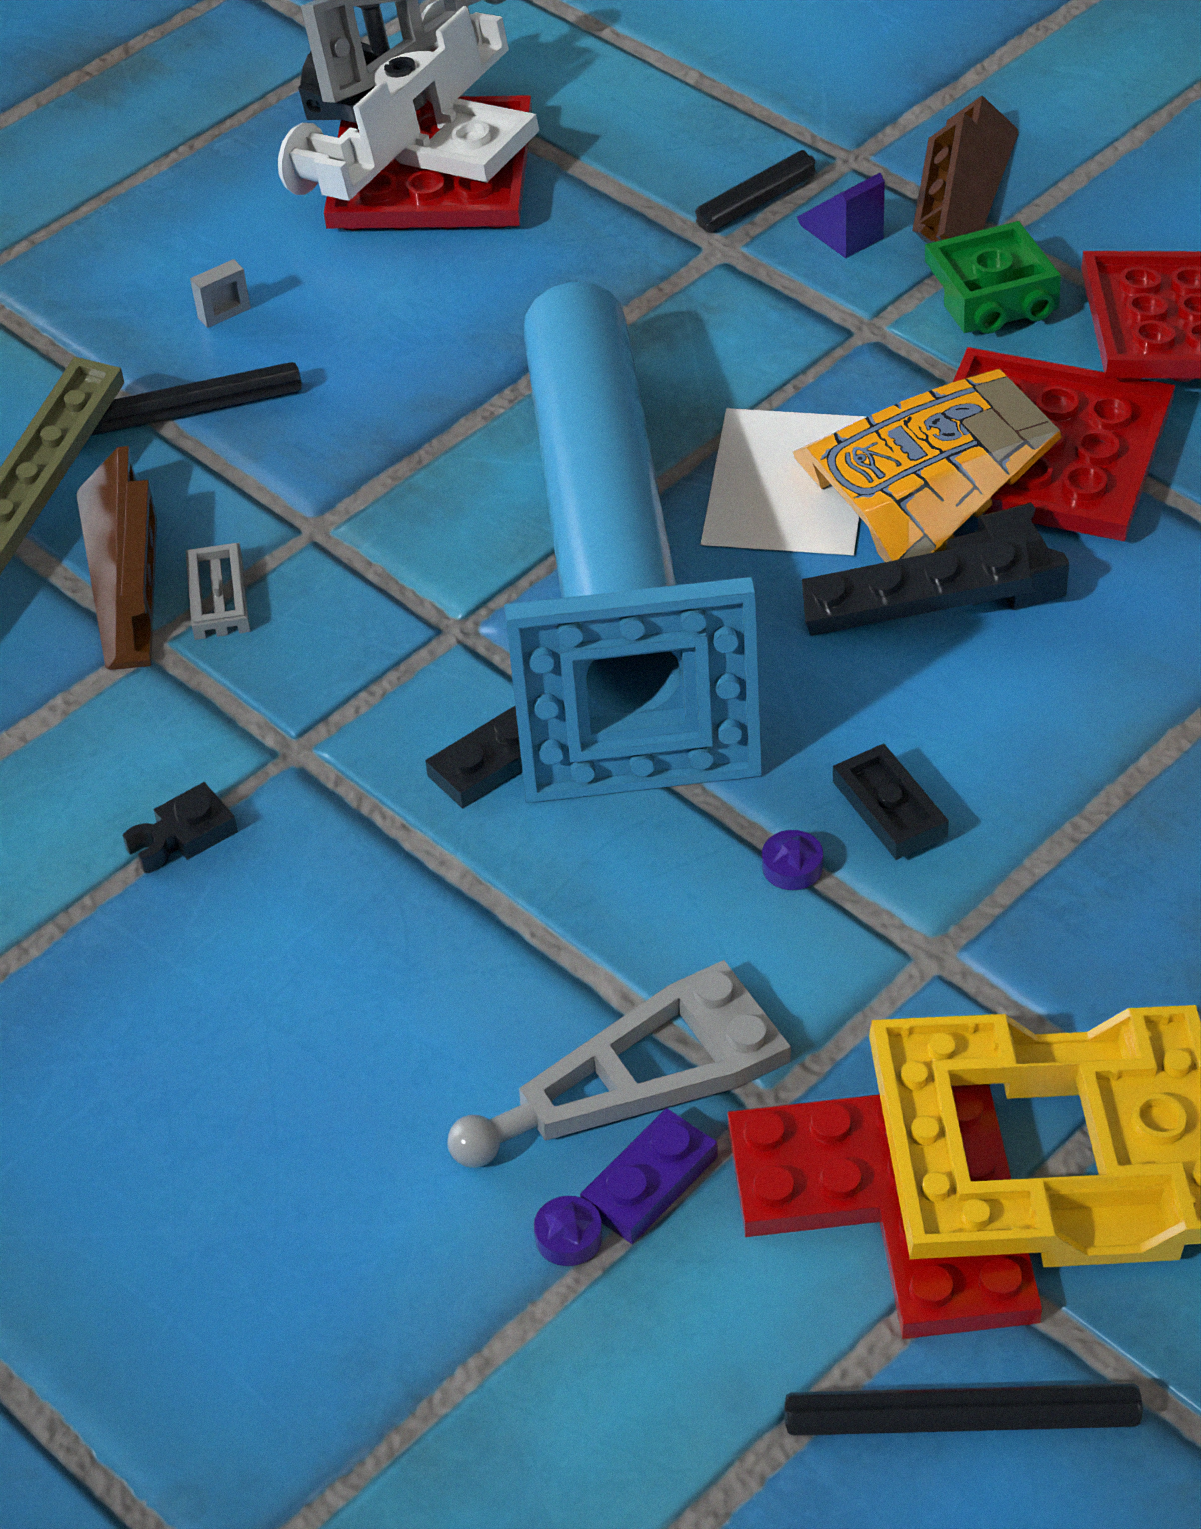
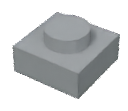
[190,259,251,328]

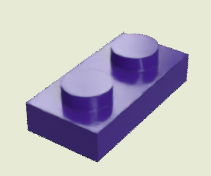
[580,1108,718,1244]

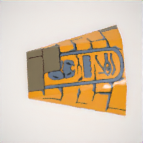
[793,369,1061,562]

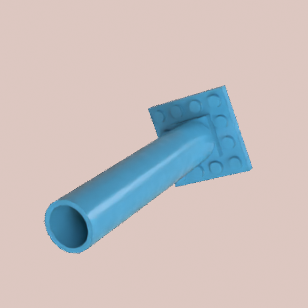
[504,282,762,803]

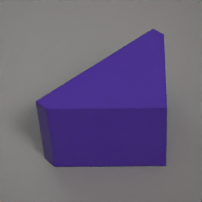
[797,172,885,258]

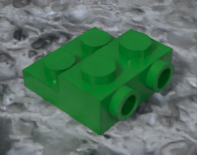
[925,221,1061,334]

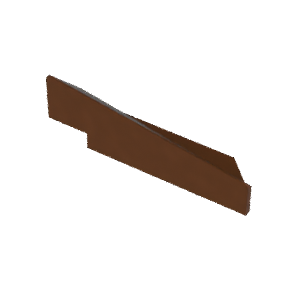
[912,95,1019,243]
[76,446,157,670]

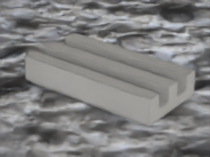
[185,542,250,640]

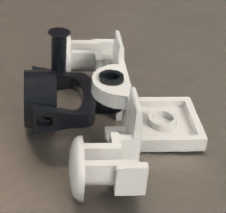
[278,0,539,201]

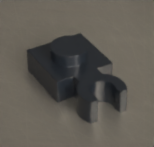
[122,782,238,873]

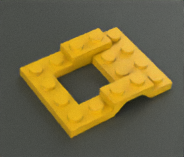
[869,1005,1201,1267]

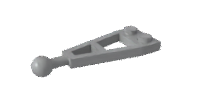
[301,0,506,103]
[447,960,791,1168]

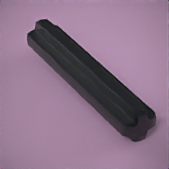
[695,150,816,233]

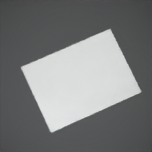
[700,408,866,556]

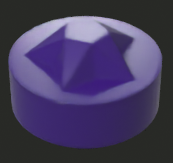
[762,830,823,890]
[534,1196,603,1266]

